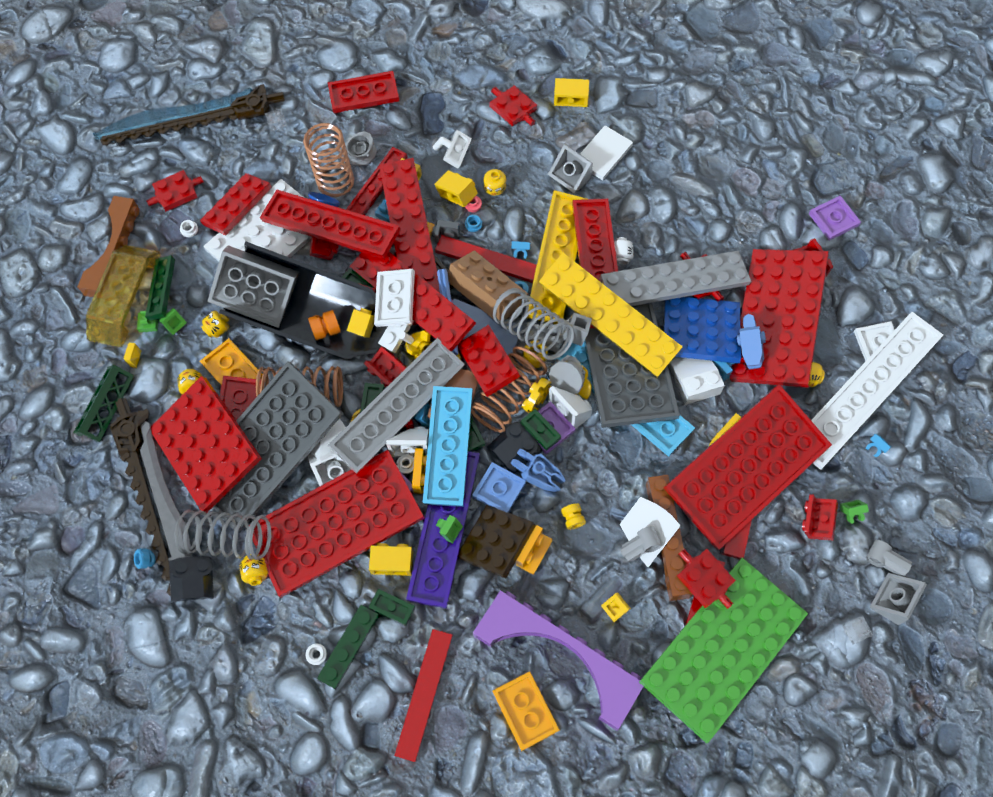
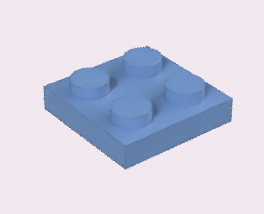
[472,462,526,513]

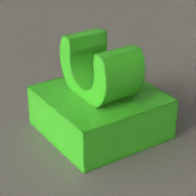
[159,308,187,335]
[137,311,158,332]
[840,500,869,524]
[436,515,463,543]

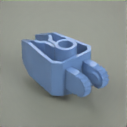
[737,314,766,369]
[511,449,566,492]

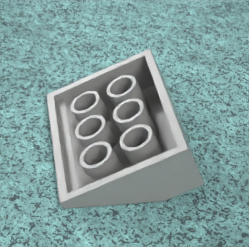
[207,245,299,328]

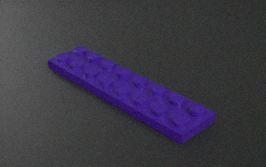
[406,451,480,609]

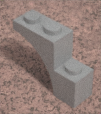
[523,313,592,352]

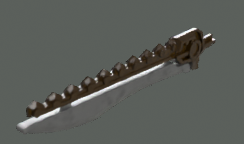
[110,398,192,597]

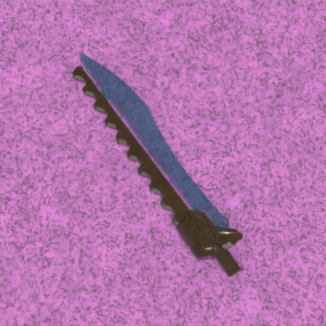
[93,84,285,146]

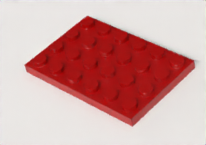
[151,376,262,513]

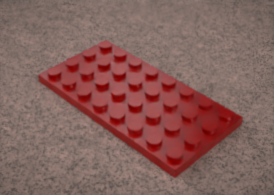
[730,249,829,388]
[663,384,832,550]
[249,450,425,598]

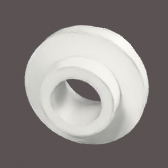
[180,220,198,237]
[397,454,414,474]
[306,644,327,665]

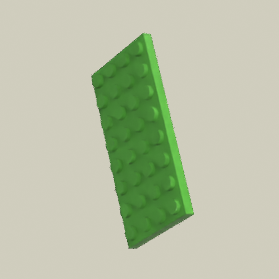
[639,558,808,743]

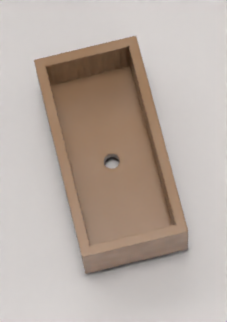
[448,250,528,321]

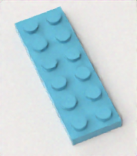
[423,386,473,507]

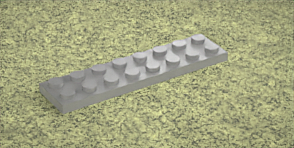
[599,251,751,306]
[328,338,465,474]

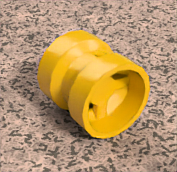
[561,503,586,530]

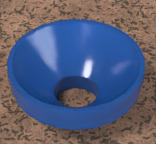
[308,192,340,207]

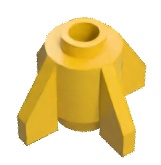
[405,330,432,359]

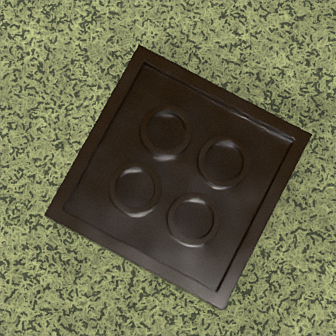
[458,505,536,579]

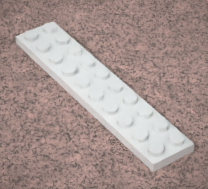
[811,312,943,470]

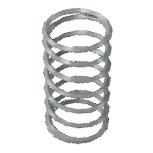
[493,288,574,360]
[174,510,271,560]

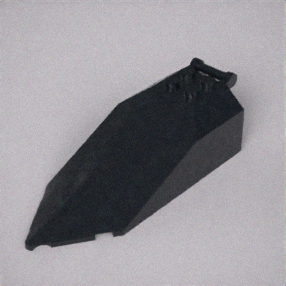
[219,241,406,359]

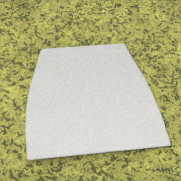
[620,497,680,567]

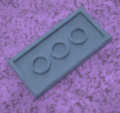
[452,299,523,357]

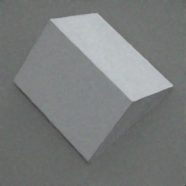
[548,144,593,194]
[870,573,927,625]

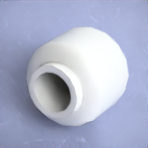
[614,237,634,266]

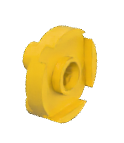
[521,378,552,413]

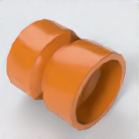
[308,310,341,341]

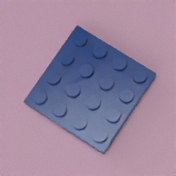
[663,297,741,363]

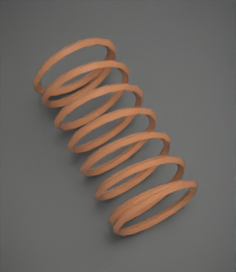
[303,123,354,197]
[471,346,547,433]
[256,366,343,408]

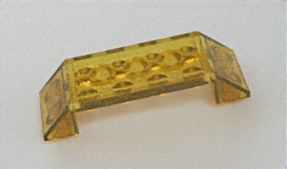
[86,245,160,347]

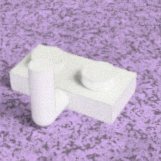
[433,130,472,169]
[378,320,414,353]

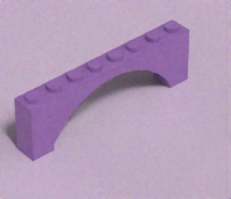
[473,590,644,731]

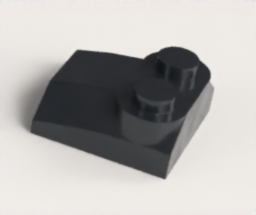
[487,422,542,474]
[169,556,214,603]

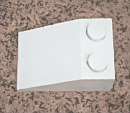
[668,357,725,405]

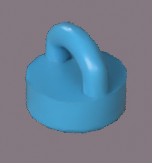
[134,548,156,569]

